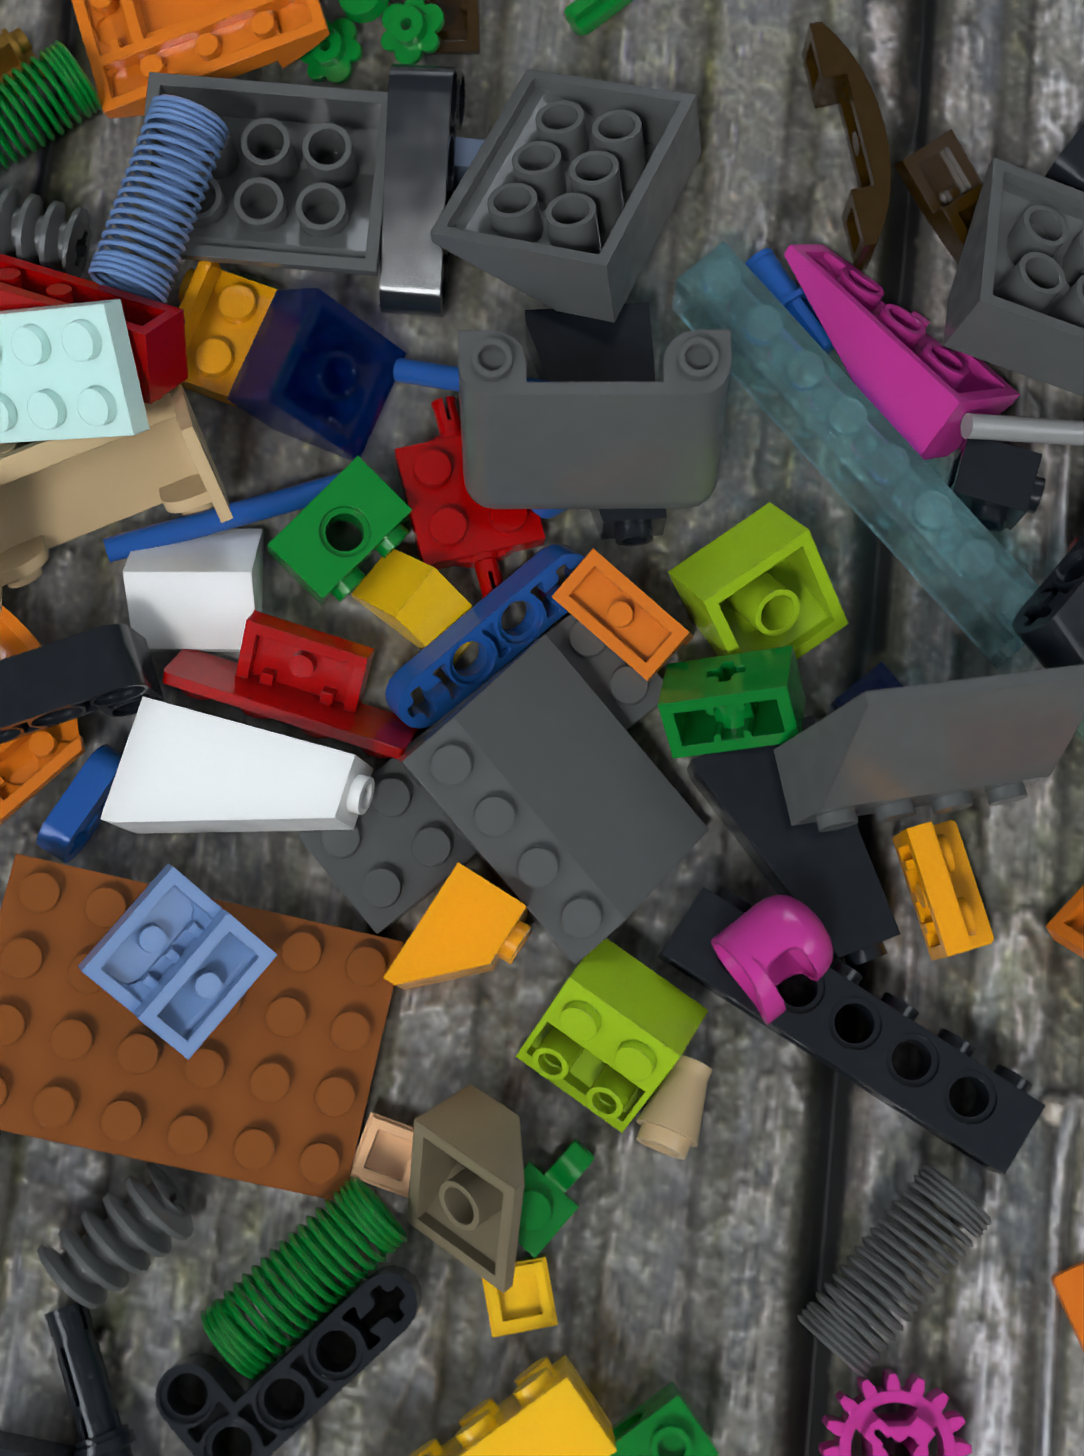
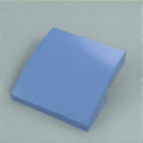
[78,863,277,1060]

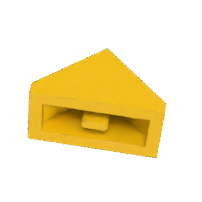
[351,548,473,666]

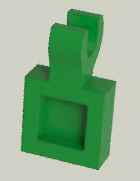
[518,1138,595,1258]

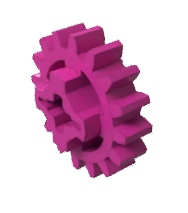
[818,1369,972,1456]

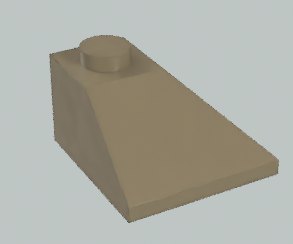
[407,1084,524,1293]

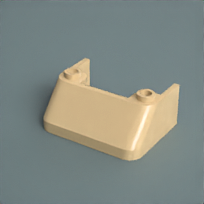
[0,384,233,612]

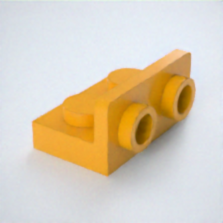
[179,261,281,407]
[892,820,994,961]

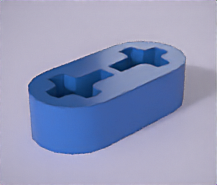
[36,744,122,863]

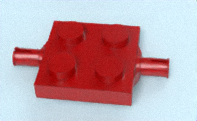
[394,396,546,599]

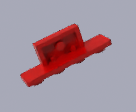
[162,610,419,759]

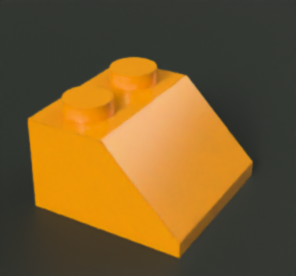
[383,862,532,990]

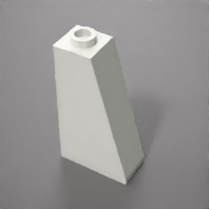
[100,696,375,834]

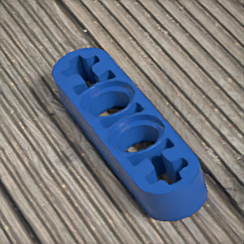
[386,543,585,729]

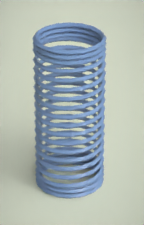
[88,94,230,304]

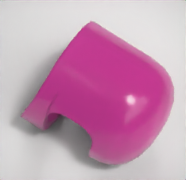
[711,895,834,1025]

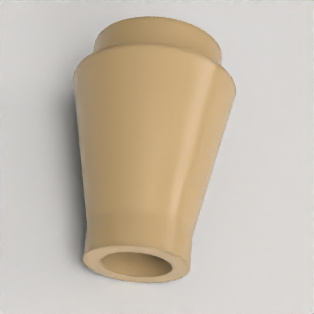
[636,1055,712,1160]

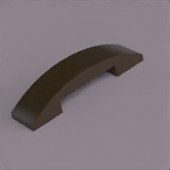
[801,21,891,271]

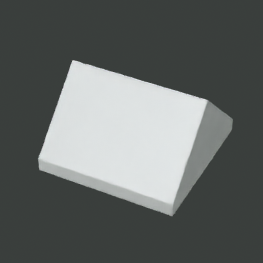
[123,529,264,652]

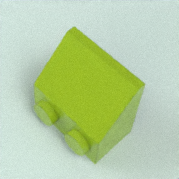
[668,502,849,660]

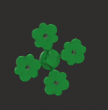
[300,0,445,85]

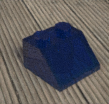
[227,288,407,461]

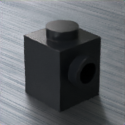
[940,439,1046,532]

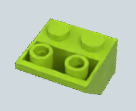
[515,938,708,1133]

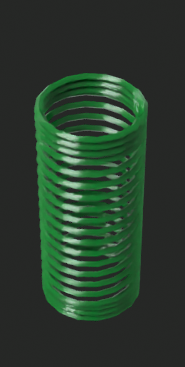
[0,40,102,176]
[200,1176,407,1379]

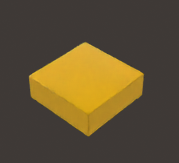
[482,1254,558,1338]

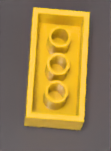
[409,1355,617,1456]

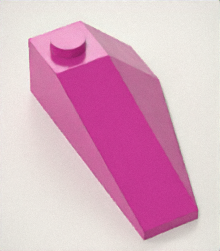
[784,244,1020,461]

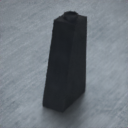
[525,302,667,546]
[687,715,901,967]

